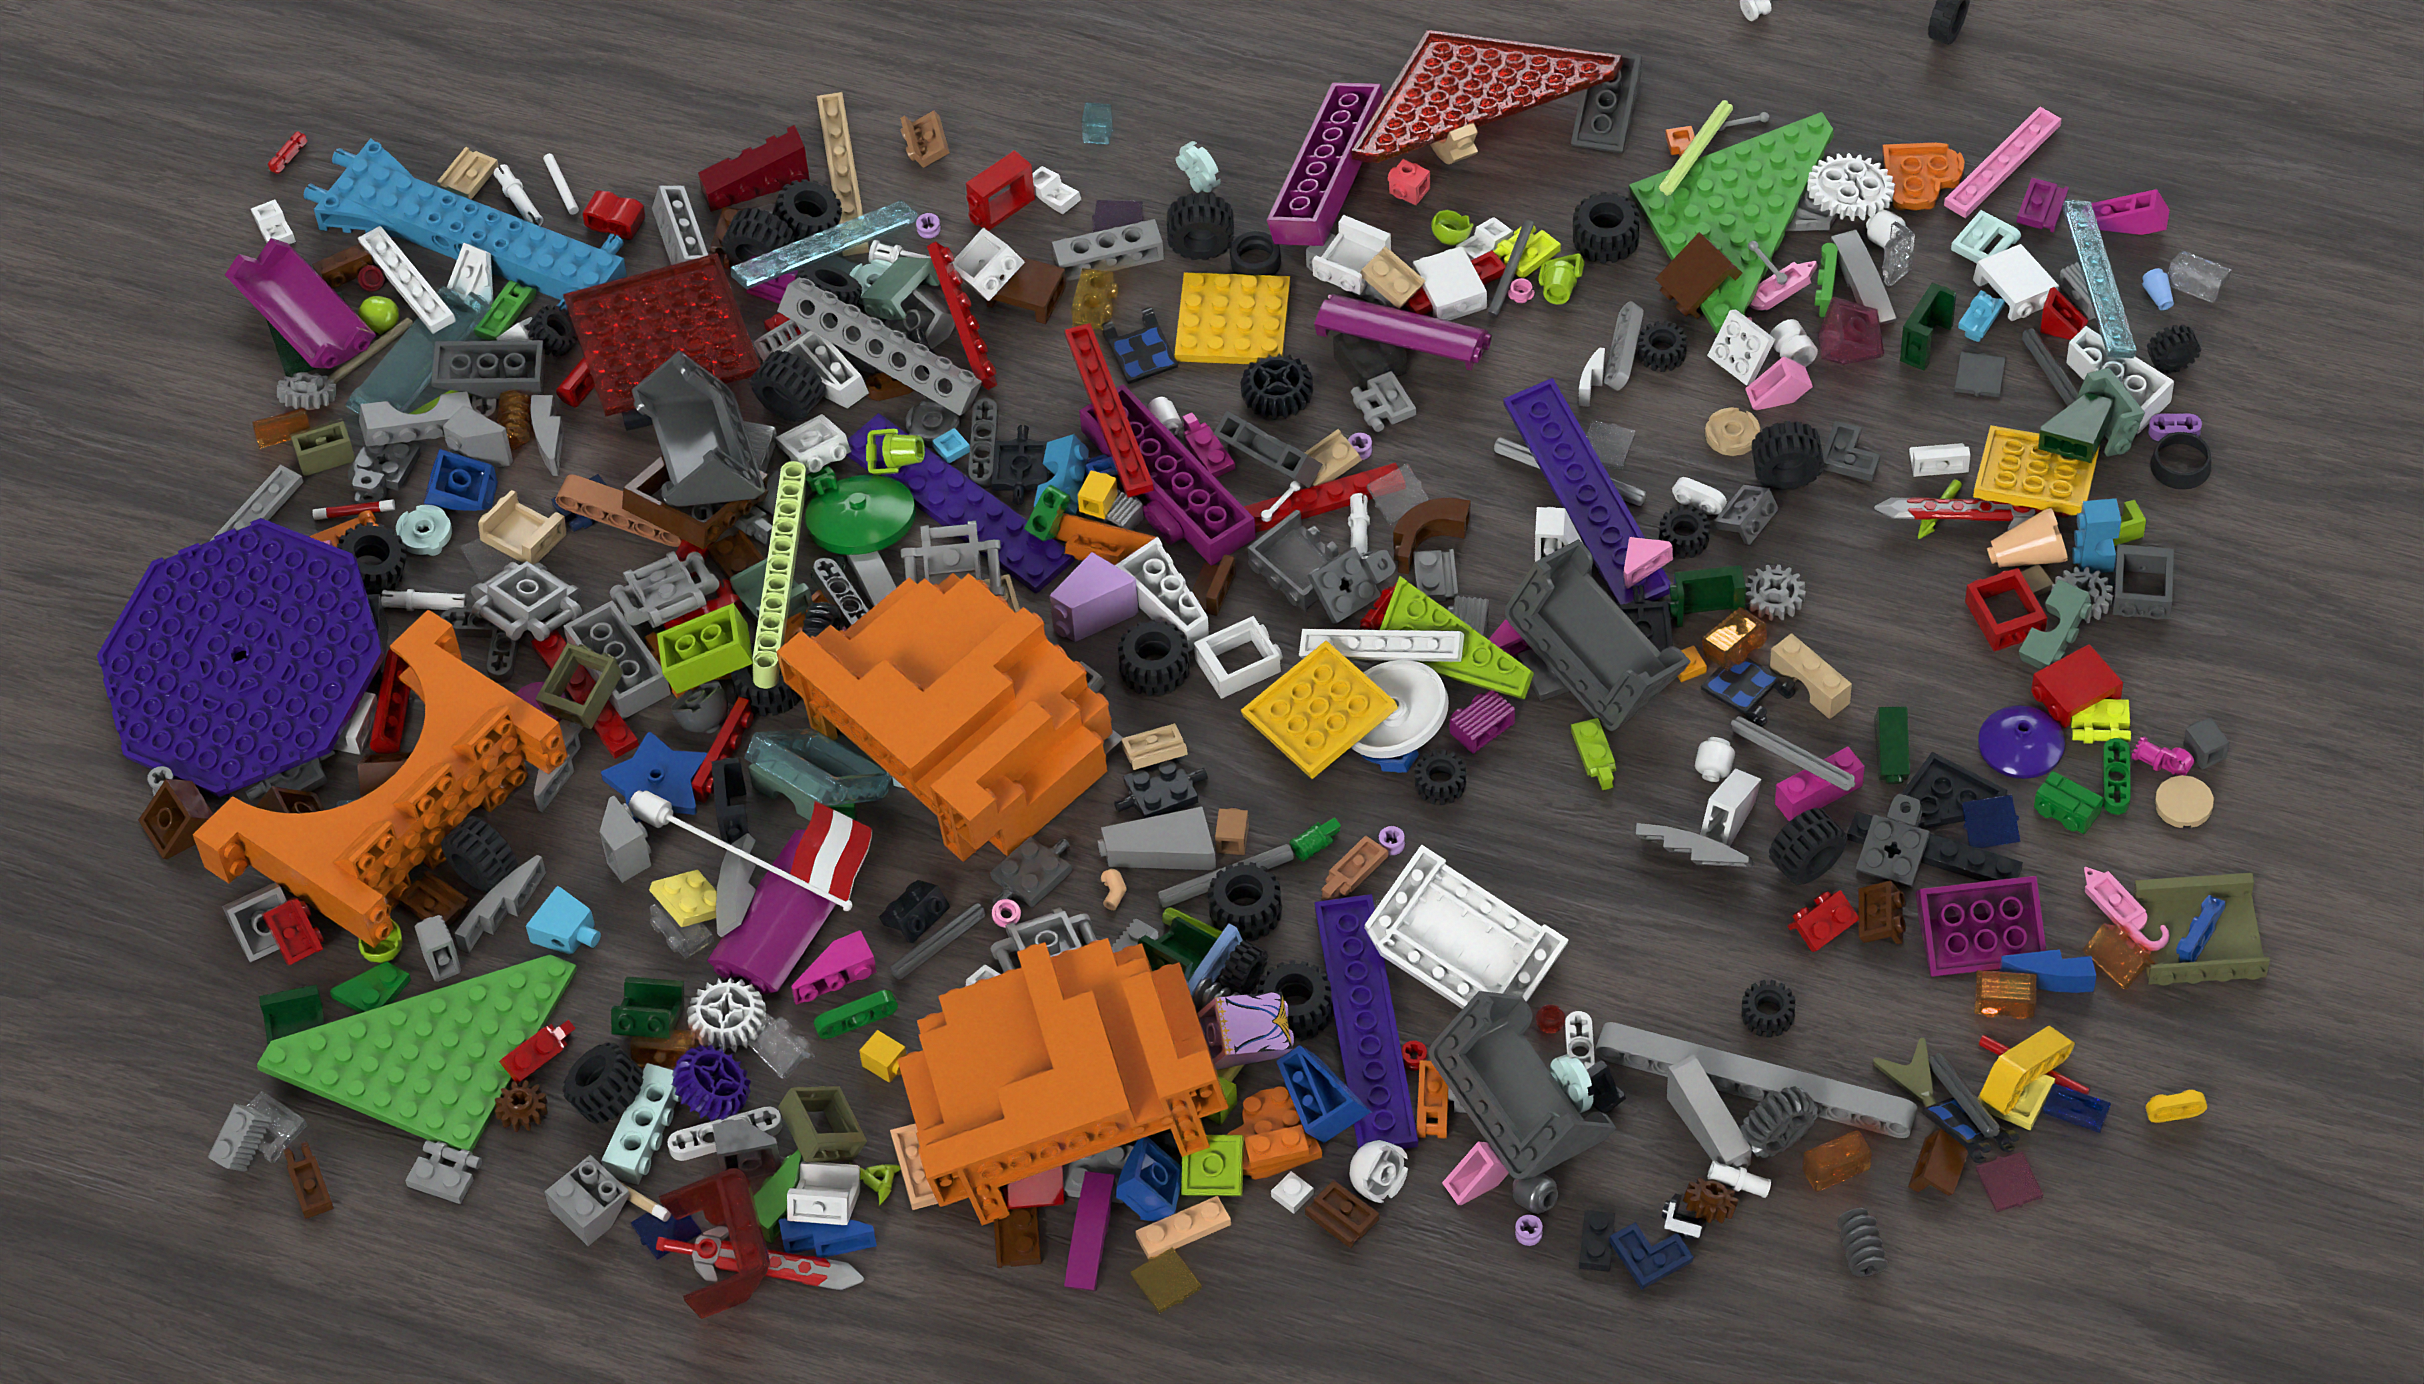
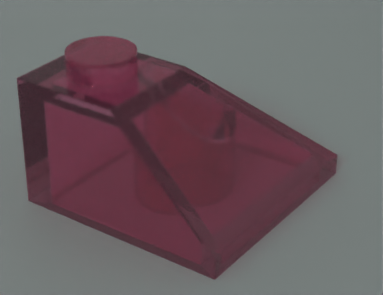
[1818,297,1884,365]

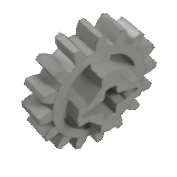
[277,372,336,410]
[1745,565,1806,621]
[2051,567,2113,623]

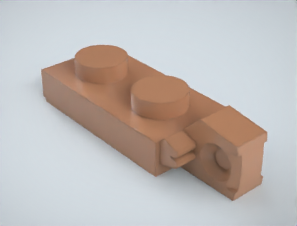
[1321,836,1388,901]

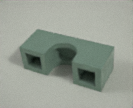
[2019,579,2092,669]
[748,748,835,821]

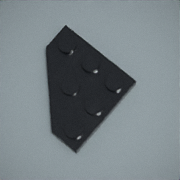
[1888,752,2008,829]

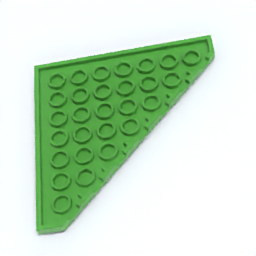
[1629,112,1834,334]
[257,955,577,1152]

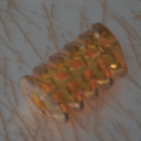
[497,390,532,450]

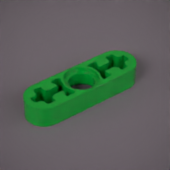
[2102,738,2131,815]
[813,990,898,1039]

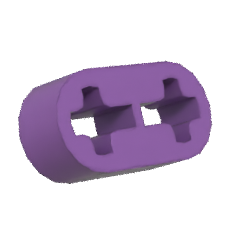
[2148,414,2202,441]

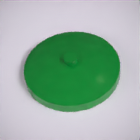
[805,475,916,555]

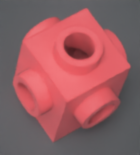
[1388,159,1430,205]

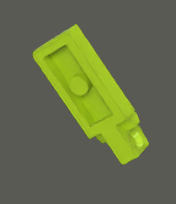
[1571,718,1616,790]

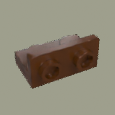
[312,243,373,289]
[1858,881,1906,944]

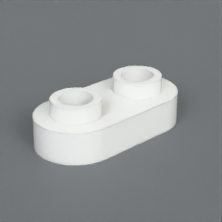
[1672,477,1727,515]

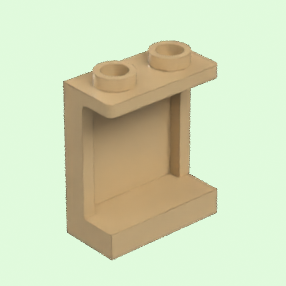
[478,490,566,565]

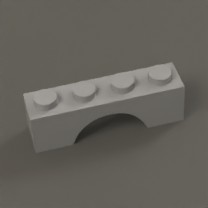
[359,391,473,447]

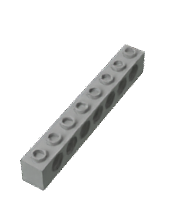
[777,277,982,416]

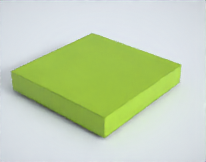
[1181,1135,1244,1196]

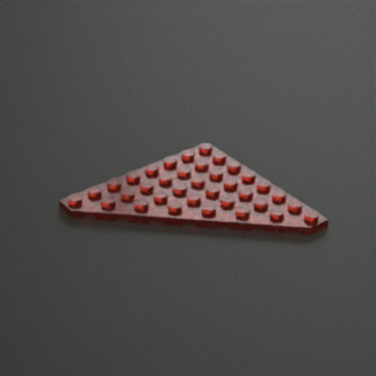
[1351,30,1623,163]

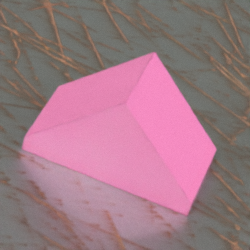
[1624,537,1673,589]

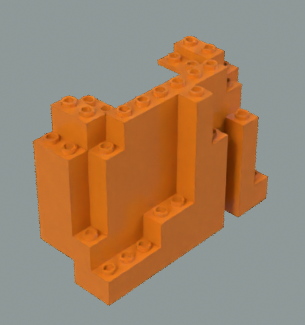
[776,573,1113,862]
[897,938,1229,1226]

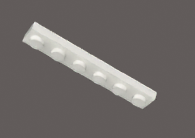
[358,226,456,334]
[1299,629,1464,662]

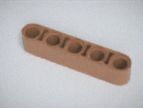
[555,475,683,547]

